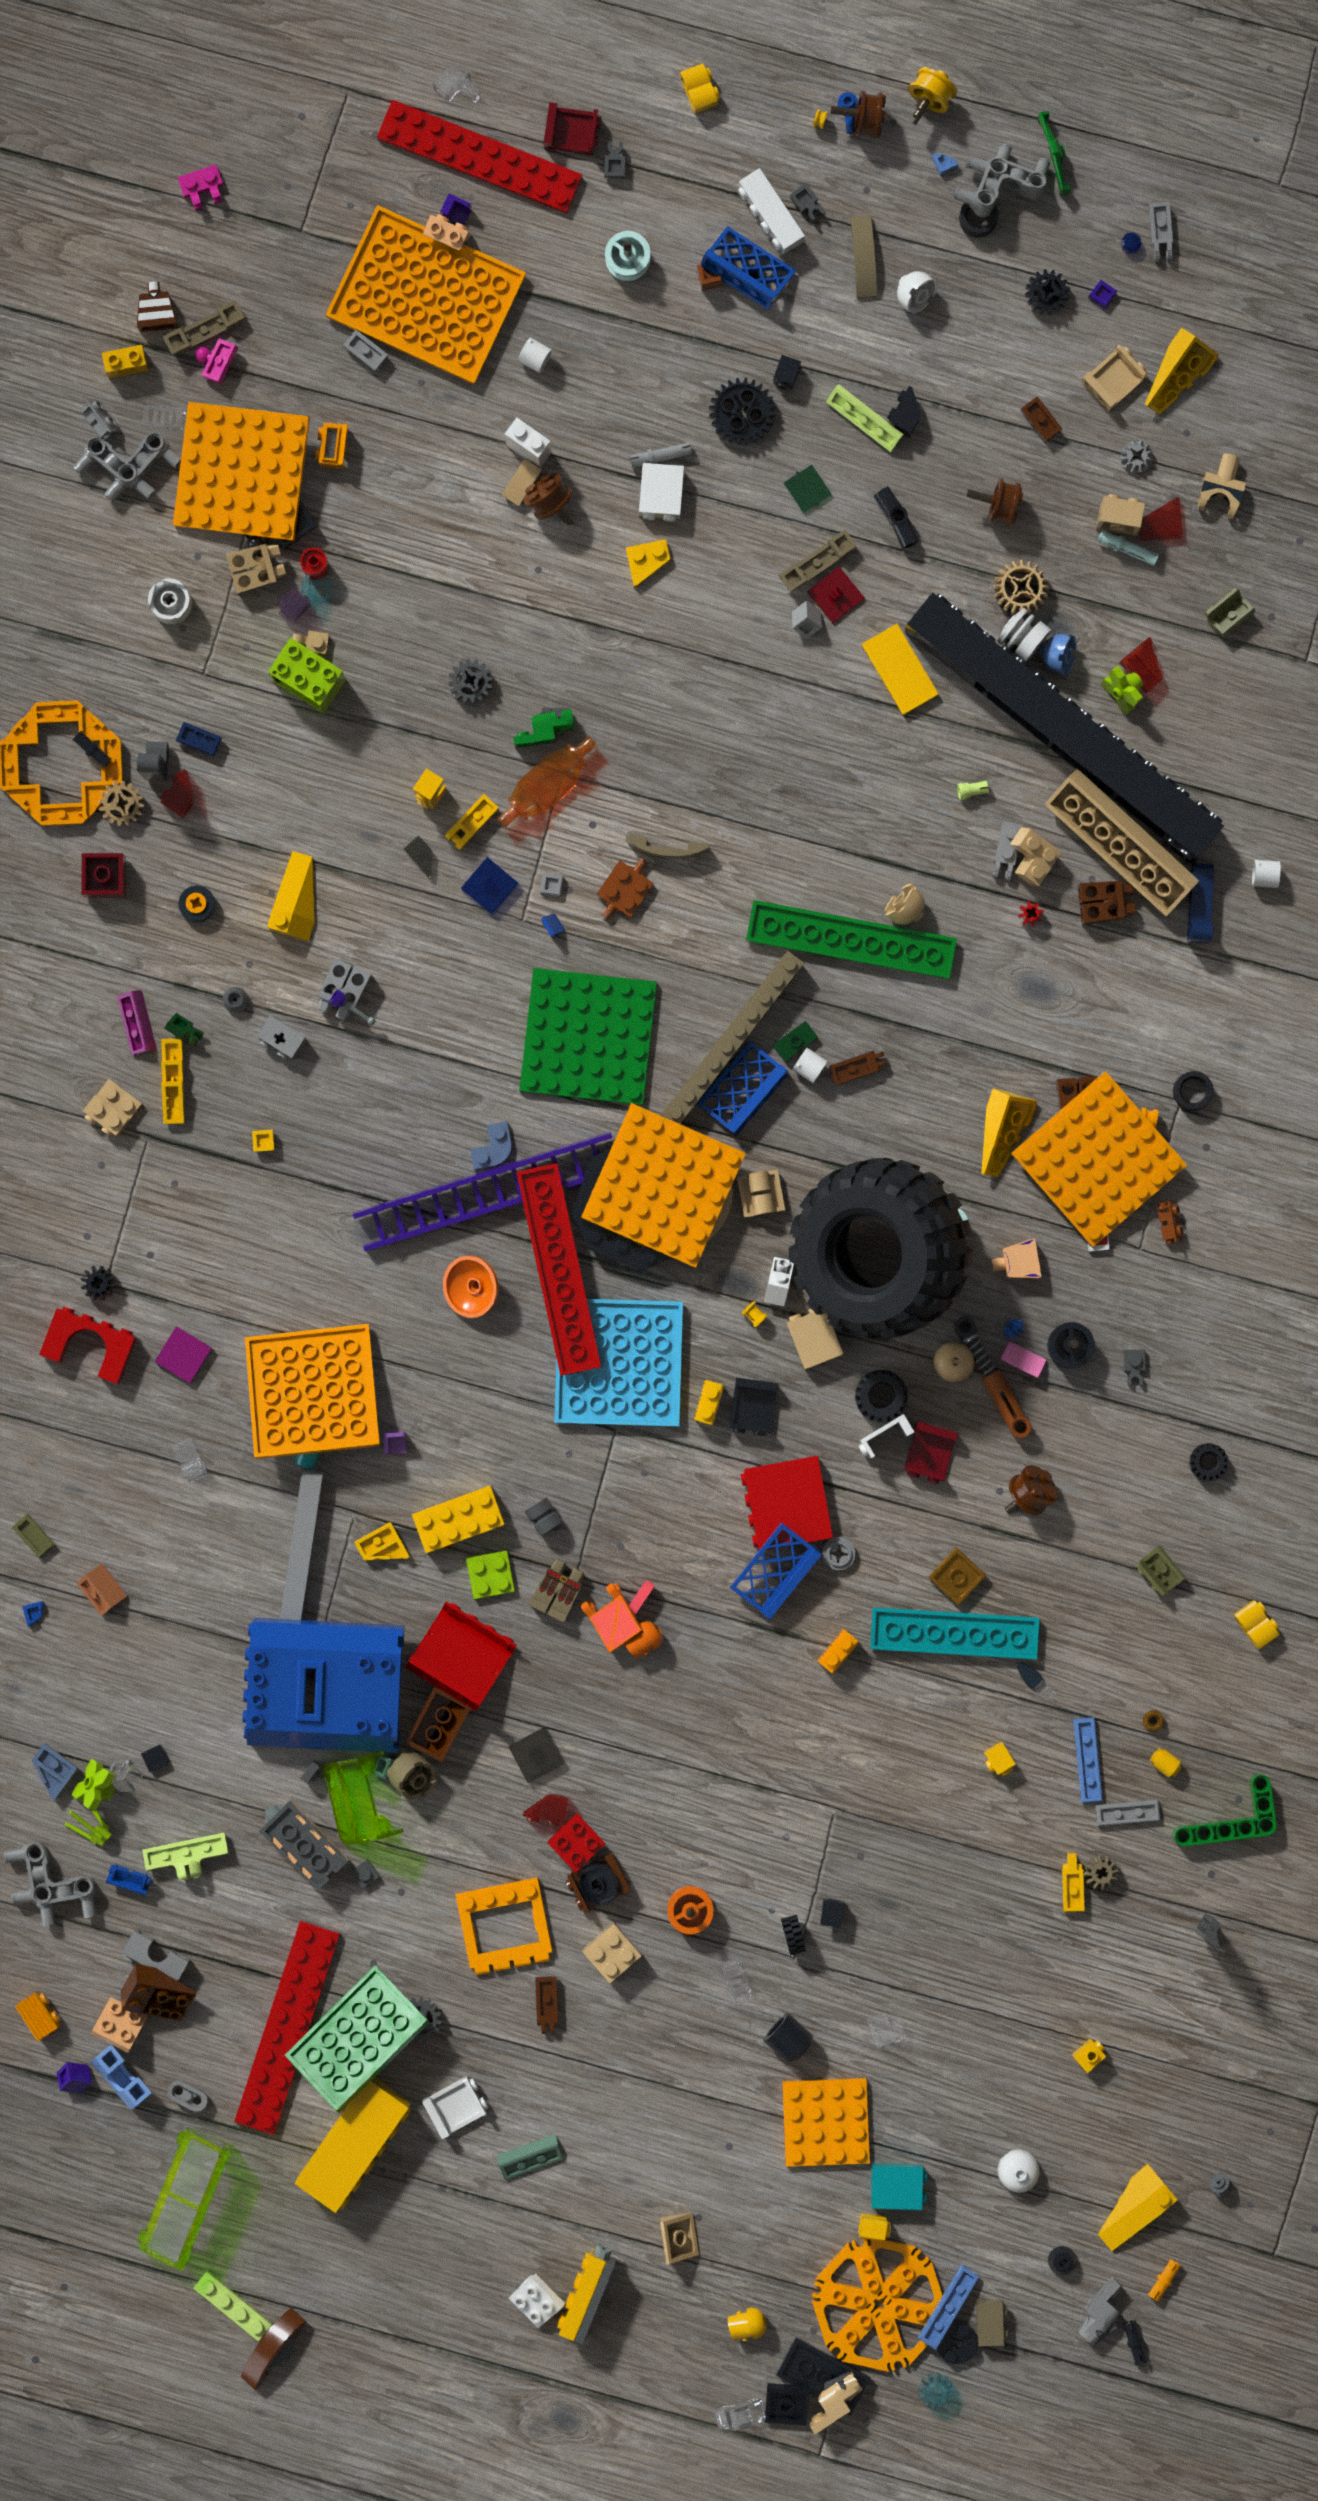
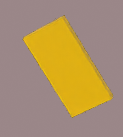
[861,624,939,715]

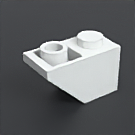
[764,1257,794,1306]

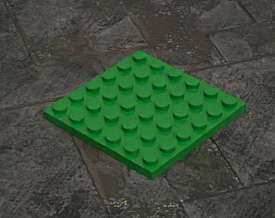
[519,968,657,1105]

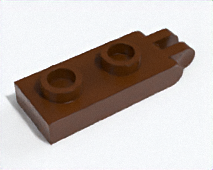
[829,1051,887,1086]
[535,1976,558,2034]

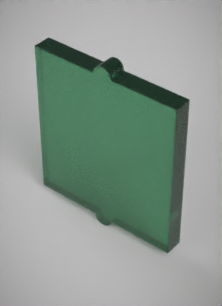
[784,465,832,513]

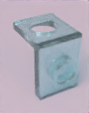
[301,575,332,602]

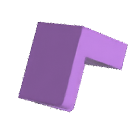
[383,1432,407,1454]

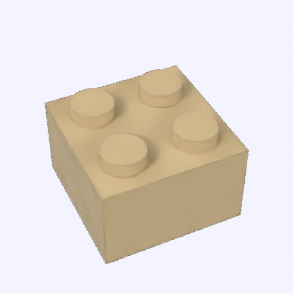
[1096,494,1145,536]
[582,1922,642,1983]

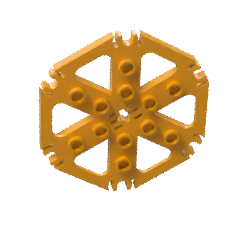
[811,2239,942,2372]

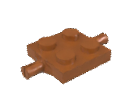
[596,858,654,920]

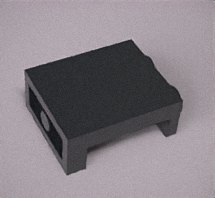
[729,1377,778,1437]

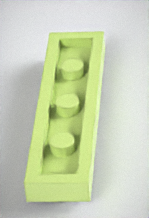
[826,384,903,452]
[193,2270,272,2342]

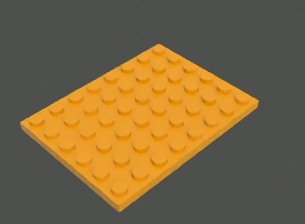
[325,205,526,385]

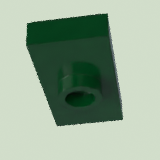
[773,1021,818,1062]

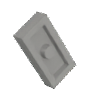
[343,330,389,372]

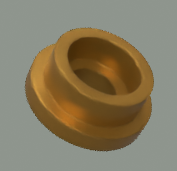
[1143,1710,1164,1731]

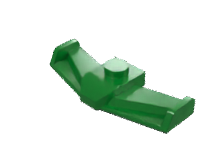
[1037,111,1071,196]

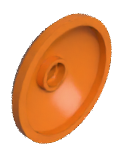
[443,1255,499,1318]

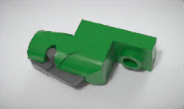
[513,708,574,748]

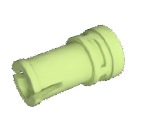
[957,780,989,800]

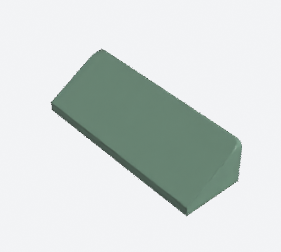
[497,2135,564,2180]

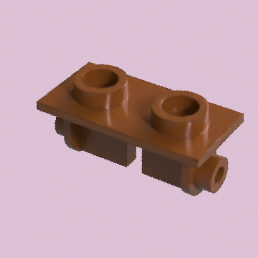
[1157,1201,1184,1244]

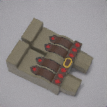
[528,1558,584,1623]

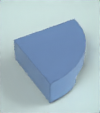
[931,154,959,176]

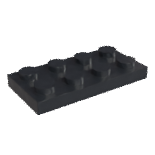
[776,2337,870,2416]

